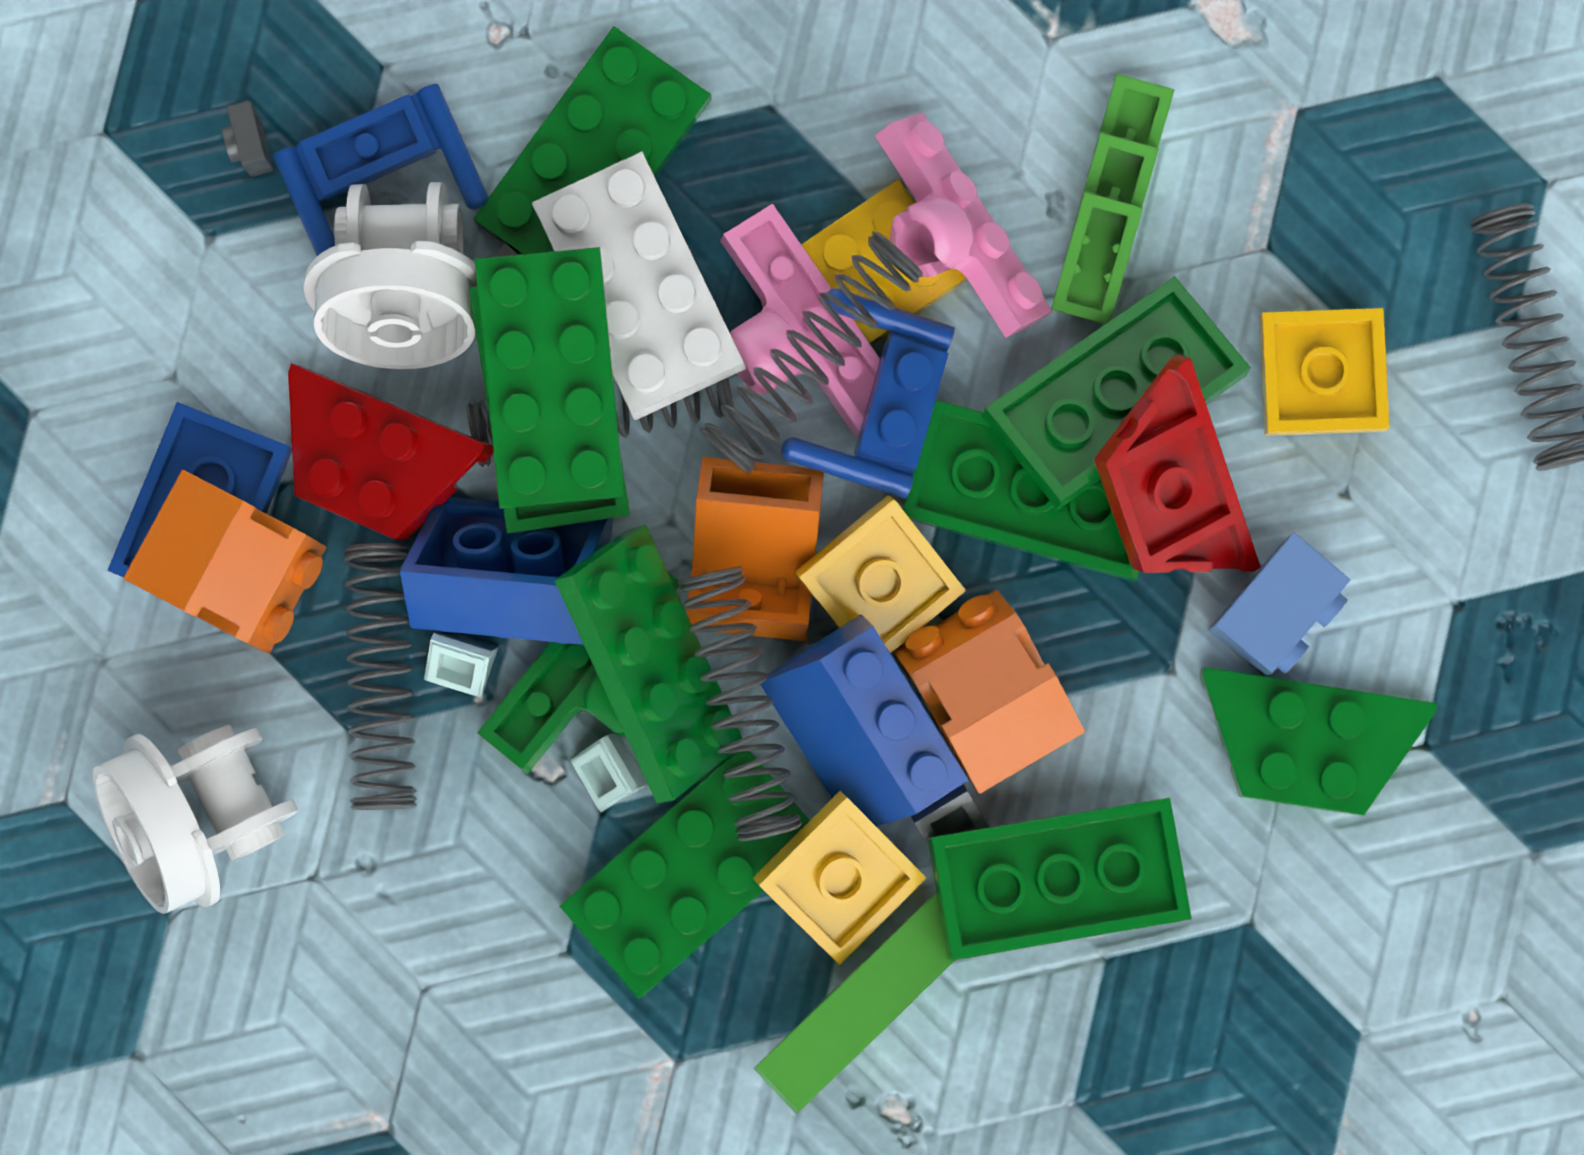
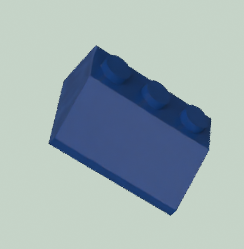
[400,497,613,645]
[760,615,969,827]

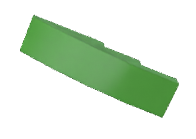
[1051,73,1175,324]
[753,892,955,1114]

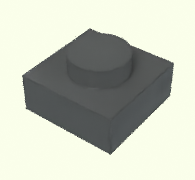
[222,100,274,177]
[911,784,990,844]

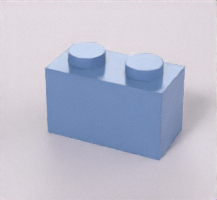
[1208,532,1351,676]

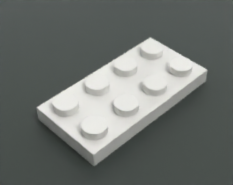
[532,152,746,421]

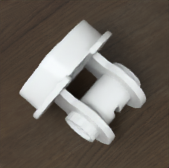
[304,182,477,369]
[93,724,299,914]

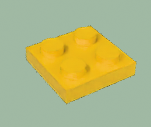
[801,179,967,345]
[1259,308,1390,436]
[794,495,966,654]
[753,791,926,965]

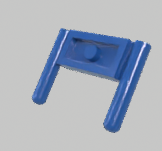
[273,84,488,256]
[781,288,955,499]

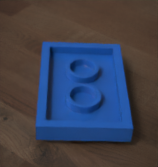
[107,402,292,577]

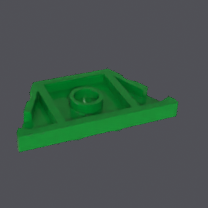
[1200,667,1437,816]

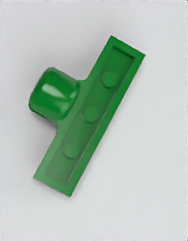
[477,571,680,774]

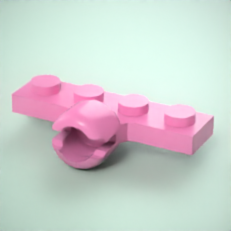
[875,112,1053,338]
[720,204,880,439]

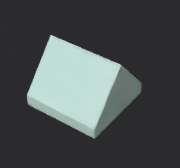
[424,631,499,698]
[570,733,648,812]

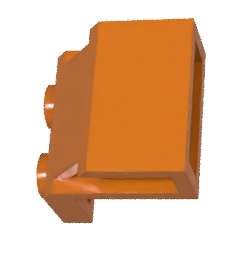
[686,457,824,642]
[123,469,327,654]
[893,589,1085,794]

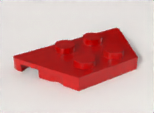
[1094,354,1261,573]
[288,363,494,541]

